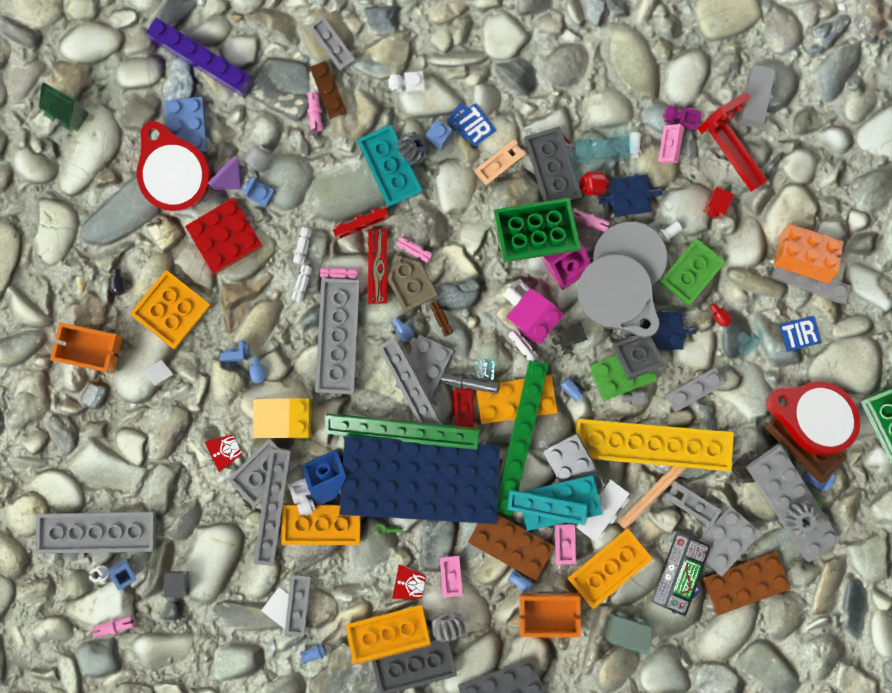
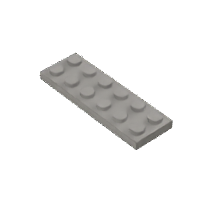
[315,278,360,395]
[746,444,840,562]
[35,512,155,554]

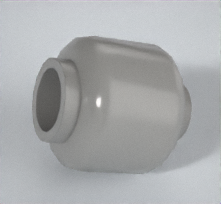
[244,144,273,173]

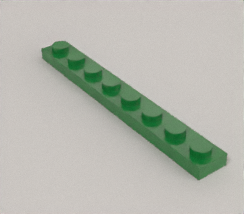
[497,360,548,516]
[324,413,480,450]

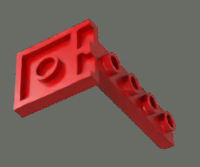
[697,92,767,192]

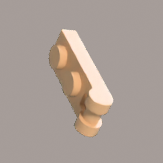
[475,139,527,186]

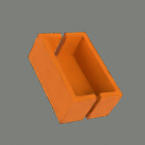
[773,223,844,284]
[50,322,123,374]
[519,593,581,637]

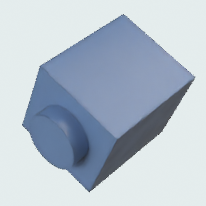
[426,119,452,151]
[108,559,137,591]

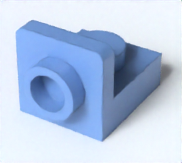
[243,177,275,208]
[220,340,250,362]
[801,469,836,492]

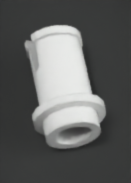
[626,132,642,158]
[659,221,683,243]
[89,565,109,582]

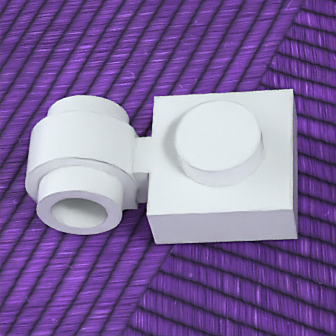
[388,71,425,93]
[288,478,316,516]

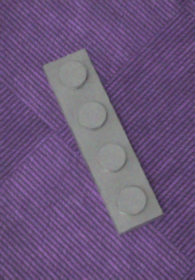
[771,267,851,304]

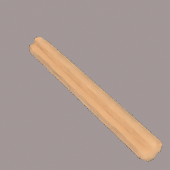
[618,466,687,529]

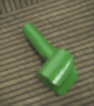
[373,524,401,535]

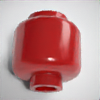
[580,171,609,196]

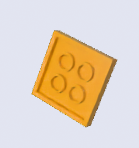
[130,270,212,350]

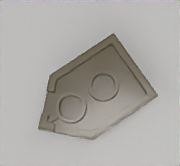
[387,254,439,313]

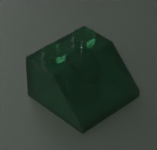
[39,82,89,132]

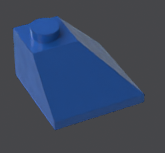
[302,449,346,506]

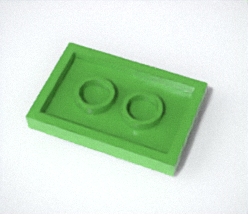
[659,238,725,306]
[589,355,657,401]

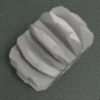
[783,502,820,537]
[432,612,466,642]

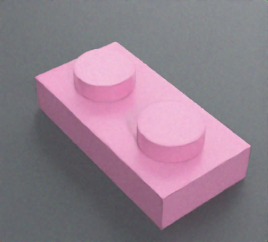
[658,124,684,164]
[555,524,576,564]
[440,555,463,598]

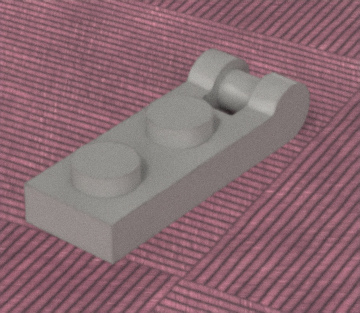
[663,481,722,527]

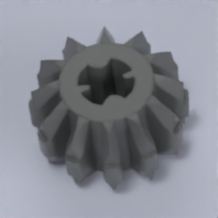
[397,131,429,165]

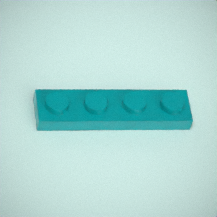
[507,490,589,525]

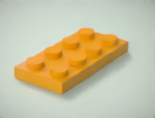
[476,375,558,424]
[281,505,361,545]
[567,528,653,609]
[346,605,431,665]

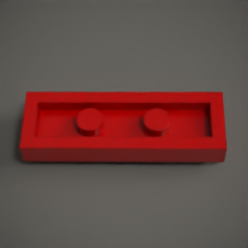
[333,207,389,240]

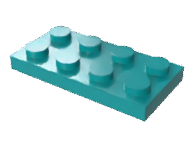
[357,125,423,208]
[522,475,604,531]

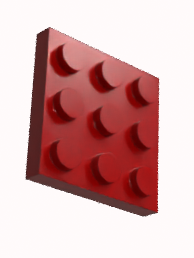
[185,197,263,275]

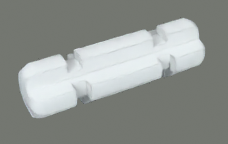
[293,227,312,265]
[292,265,312,302]
[508,329,539,361]

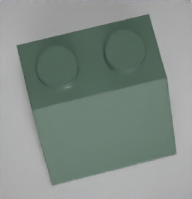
[604,611,652,655]

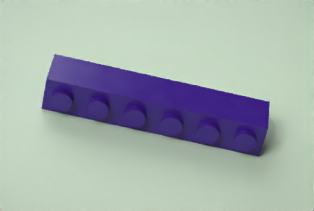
[146,17,254,98]

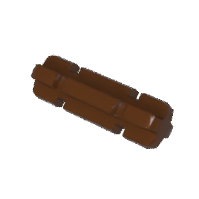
[429,300,453,337]

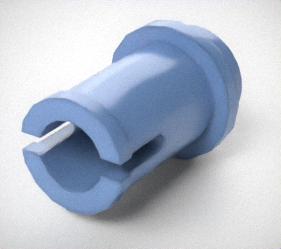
[560,378,585,402]
[507,570,533,593]
[300,644,327,664]

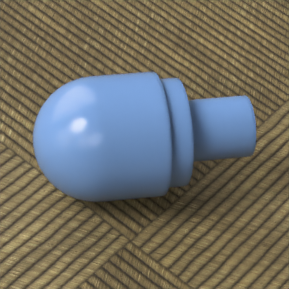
[392,317,414,342]
[249,356,266,383]

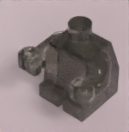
[552,322,588,355]
[731,451,762,483]

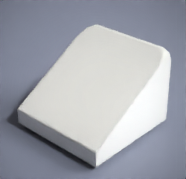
[504,279,529,306]
[144,360,174,387]

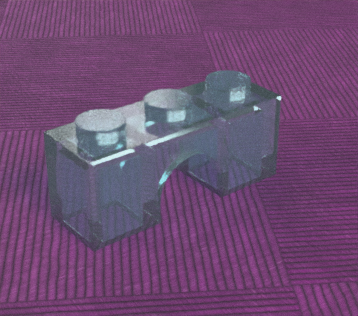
[569,136,630,166]

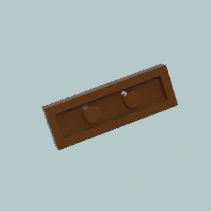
[309,60,347,119]

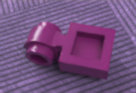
[663,105,702,131]

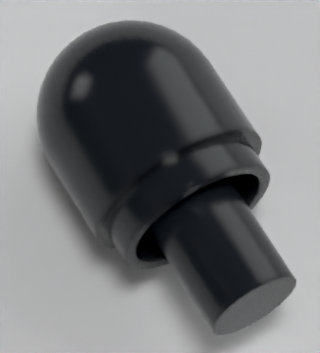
[110,269,126,296]

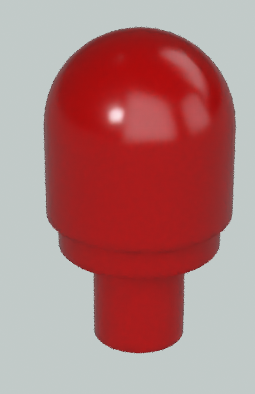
[709,303,732,327]

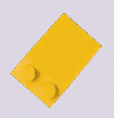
[253,399,312,438]

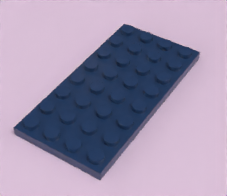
[339,436,500,524]

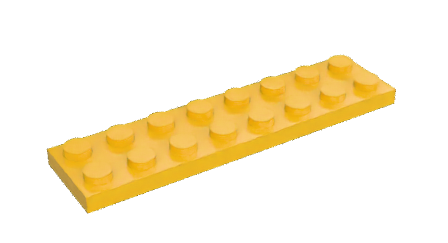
[576,419,734,471]

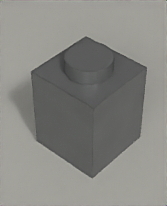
[163,571,189,601]

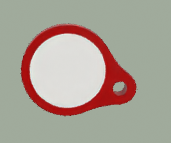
[136,121,211,212]
[766,382,860,456]

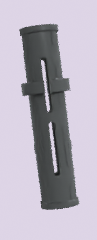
[441,371,500,395]

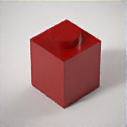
[703,187,734,219]

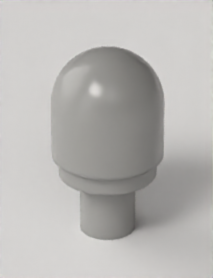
[621,390,649,406]

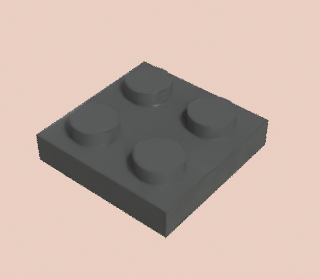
[612,336,665,381]

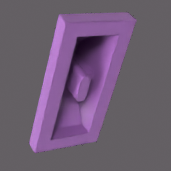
[208,156,241,190]

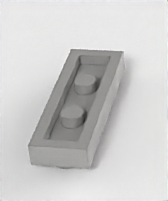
[308,16,356,72]
[665,367,726,412]
[284,574,312,637]

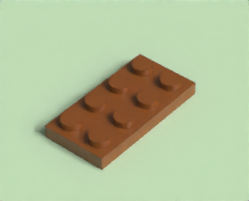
[468,514,555,581]
[702,551,791,615]

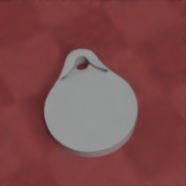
[593,222,667,287]
[578,255,659,338]

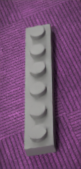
[378,337,443,425]
[254,447,291,566]

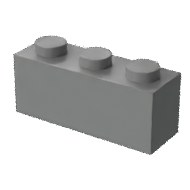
[737,65,777,129]

